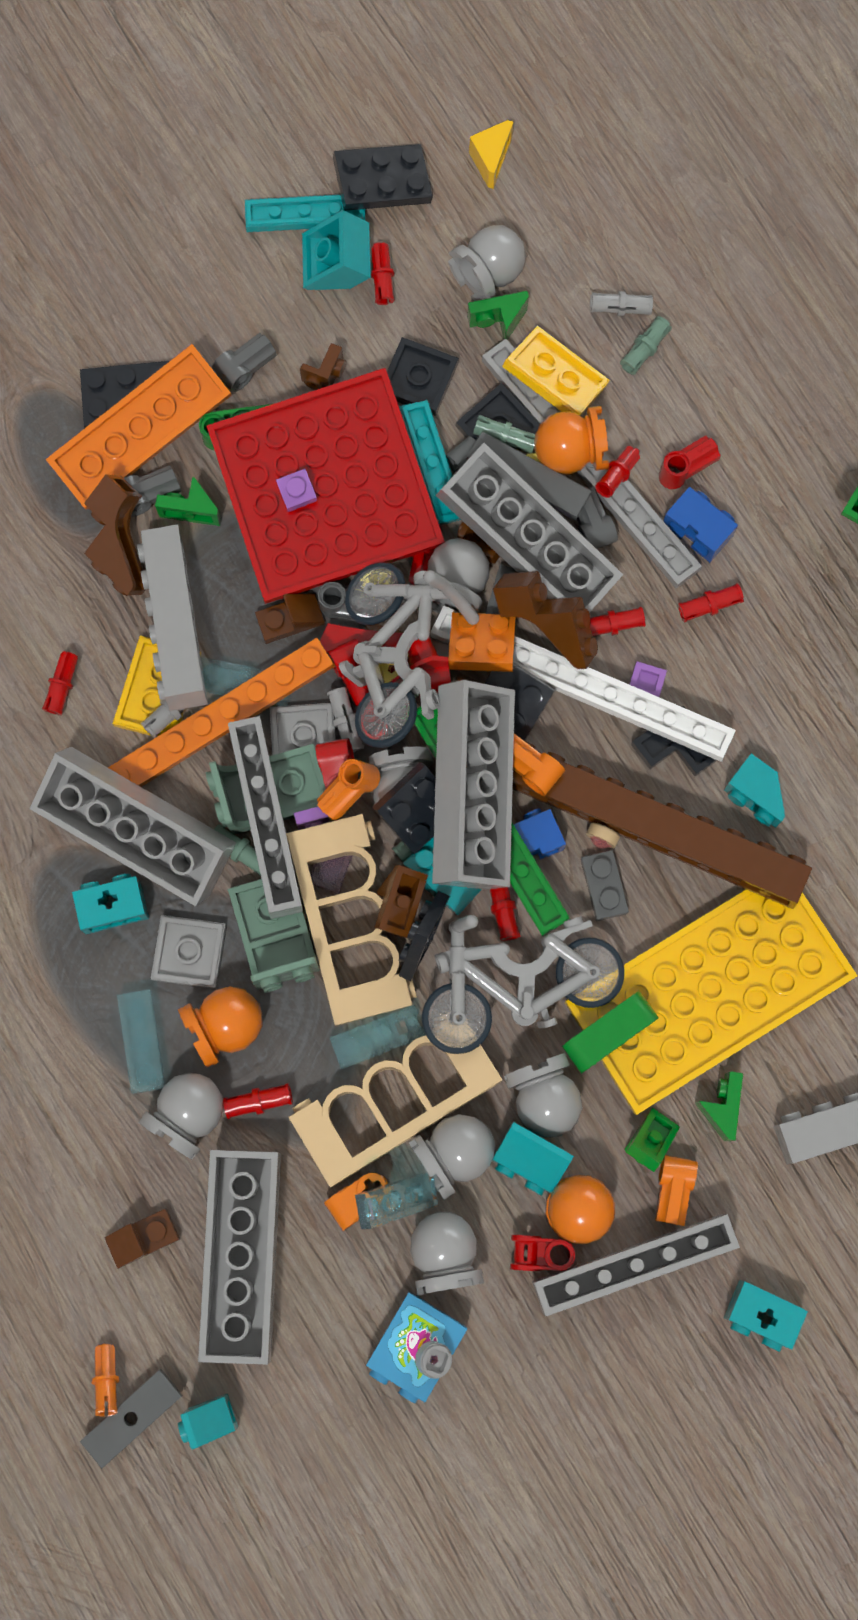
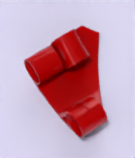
[320,623,439,706]

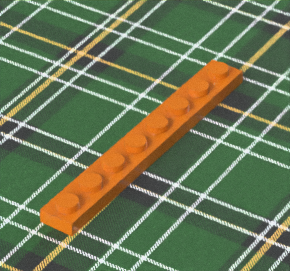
[108,638,335,787]

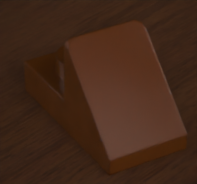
[255,594,325,644]
[374,865,428,938]
[104,1208,180,1269]

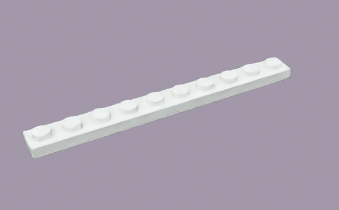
[430,606,736,762]

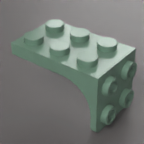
[205,744,326,835]
[228,879,320,993]

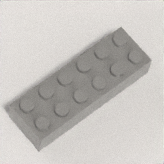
[436,443,623,613]
[432,680,515,889]
[30,747,236,906]
[198,1150,281,1365]

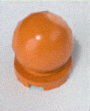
[534,406,609,474]
[178,986,263,1067]
[545,1175,616,1244]

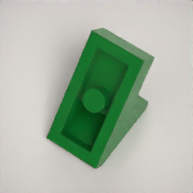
[467,291,529,340]
[155,477,221,526]
[695,1071,743,1142]
[625,1108,680,1172]

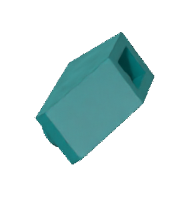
[724,753,785,828]
[178,1393,238,1450]

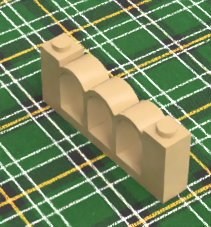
[286,814,417,1026]
[289,1012,502,1188]

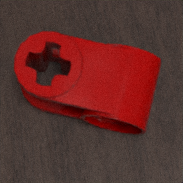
[316,738,355,789]
[510,1235,575,1271]

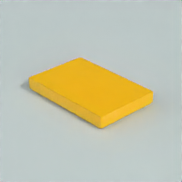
[502,325,610,416]
[112,635,201,737]

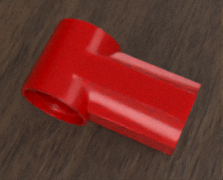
[659,435,721,489]

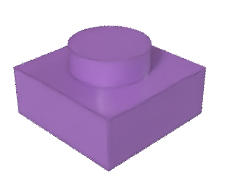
[276,469,317,512]
[629,661,667,697]
[294,807,329,830]

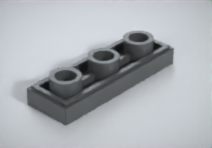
[80,1369,183,1469]

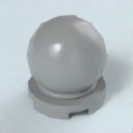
[448,225,526,301]
[427,538,489,613]
[368,747,433,804]
[504,1053,583,1137]
[138,1072,223,1159]
[408,1114,495,1200]
[410,1212,484,1295]

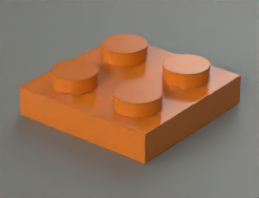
[448,612,516,672]

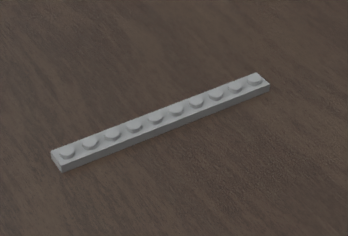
[482,339,702,589]

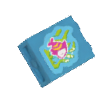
[366,1291,468,1404]

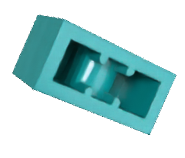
[72,874,149,935]
[723,1280,808,1352]

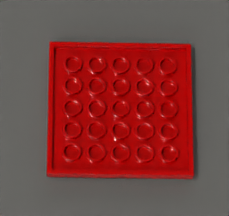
[207,368,445,604]

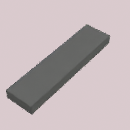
[466,432,592,521]

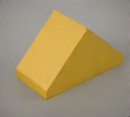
[469,120,513,189]

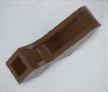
[84,474,146,596]
[493,571,598,669]

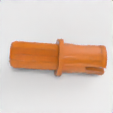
[92,1344,120,1417]

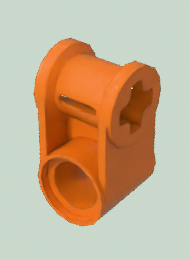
[324,1173,389,1231]

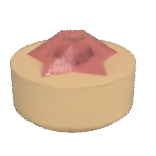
[586,823,620,849]

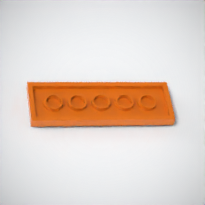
[46,344,232,510]

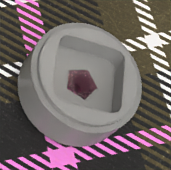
[415,1341,452,1379]

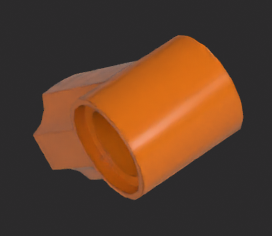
[513,734,565,796]
[317,759,380,821]
[655,1155,698,1226]

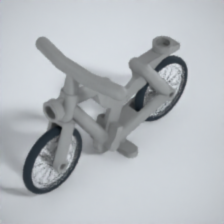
[339,563,479,748]
[422,915,624,1054]

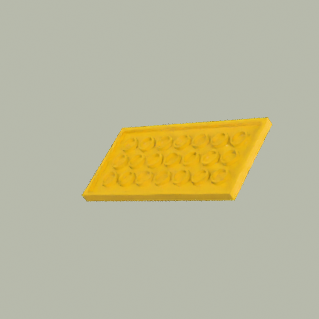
[564,890,858,1115]

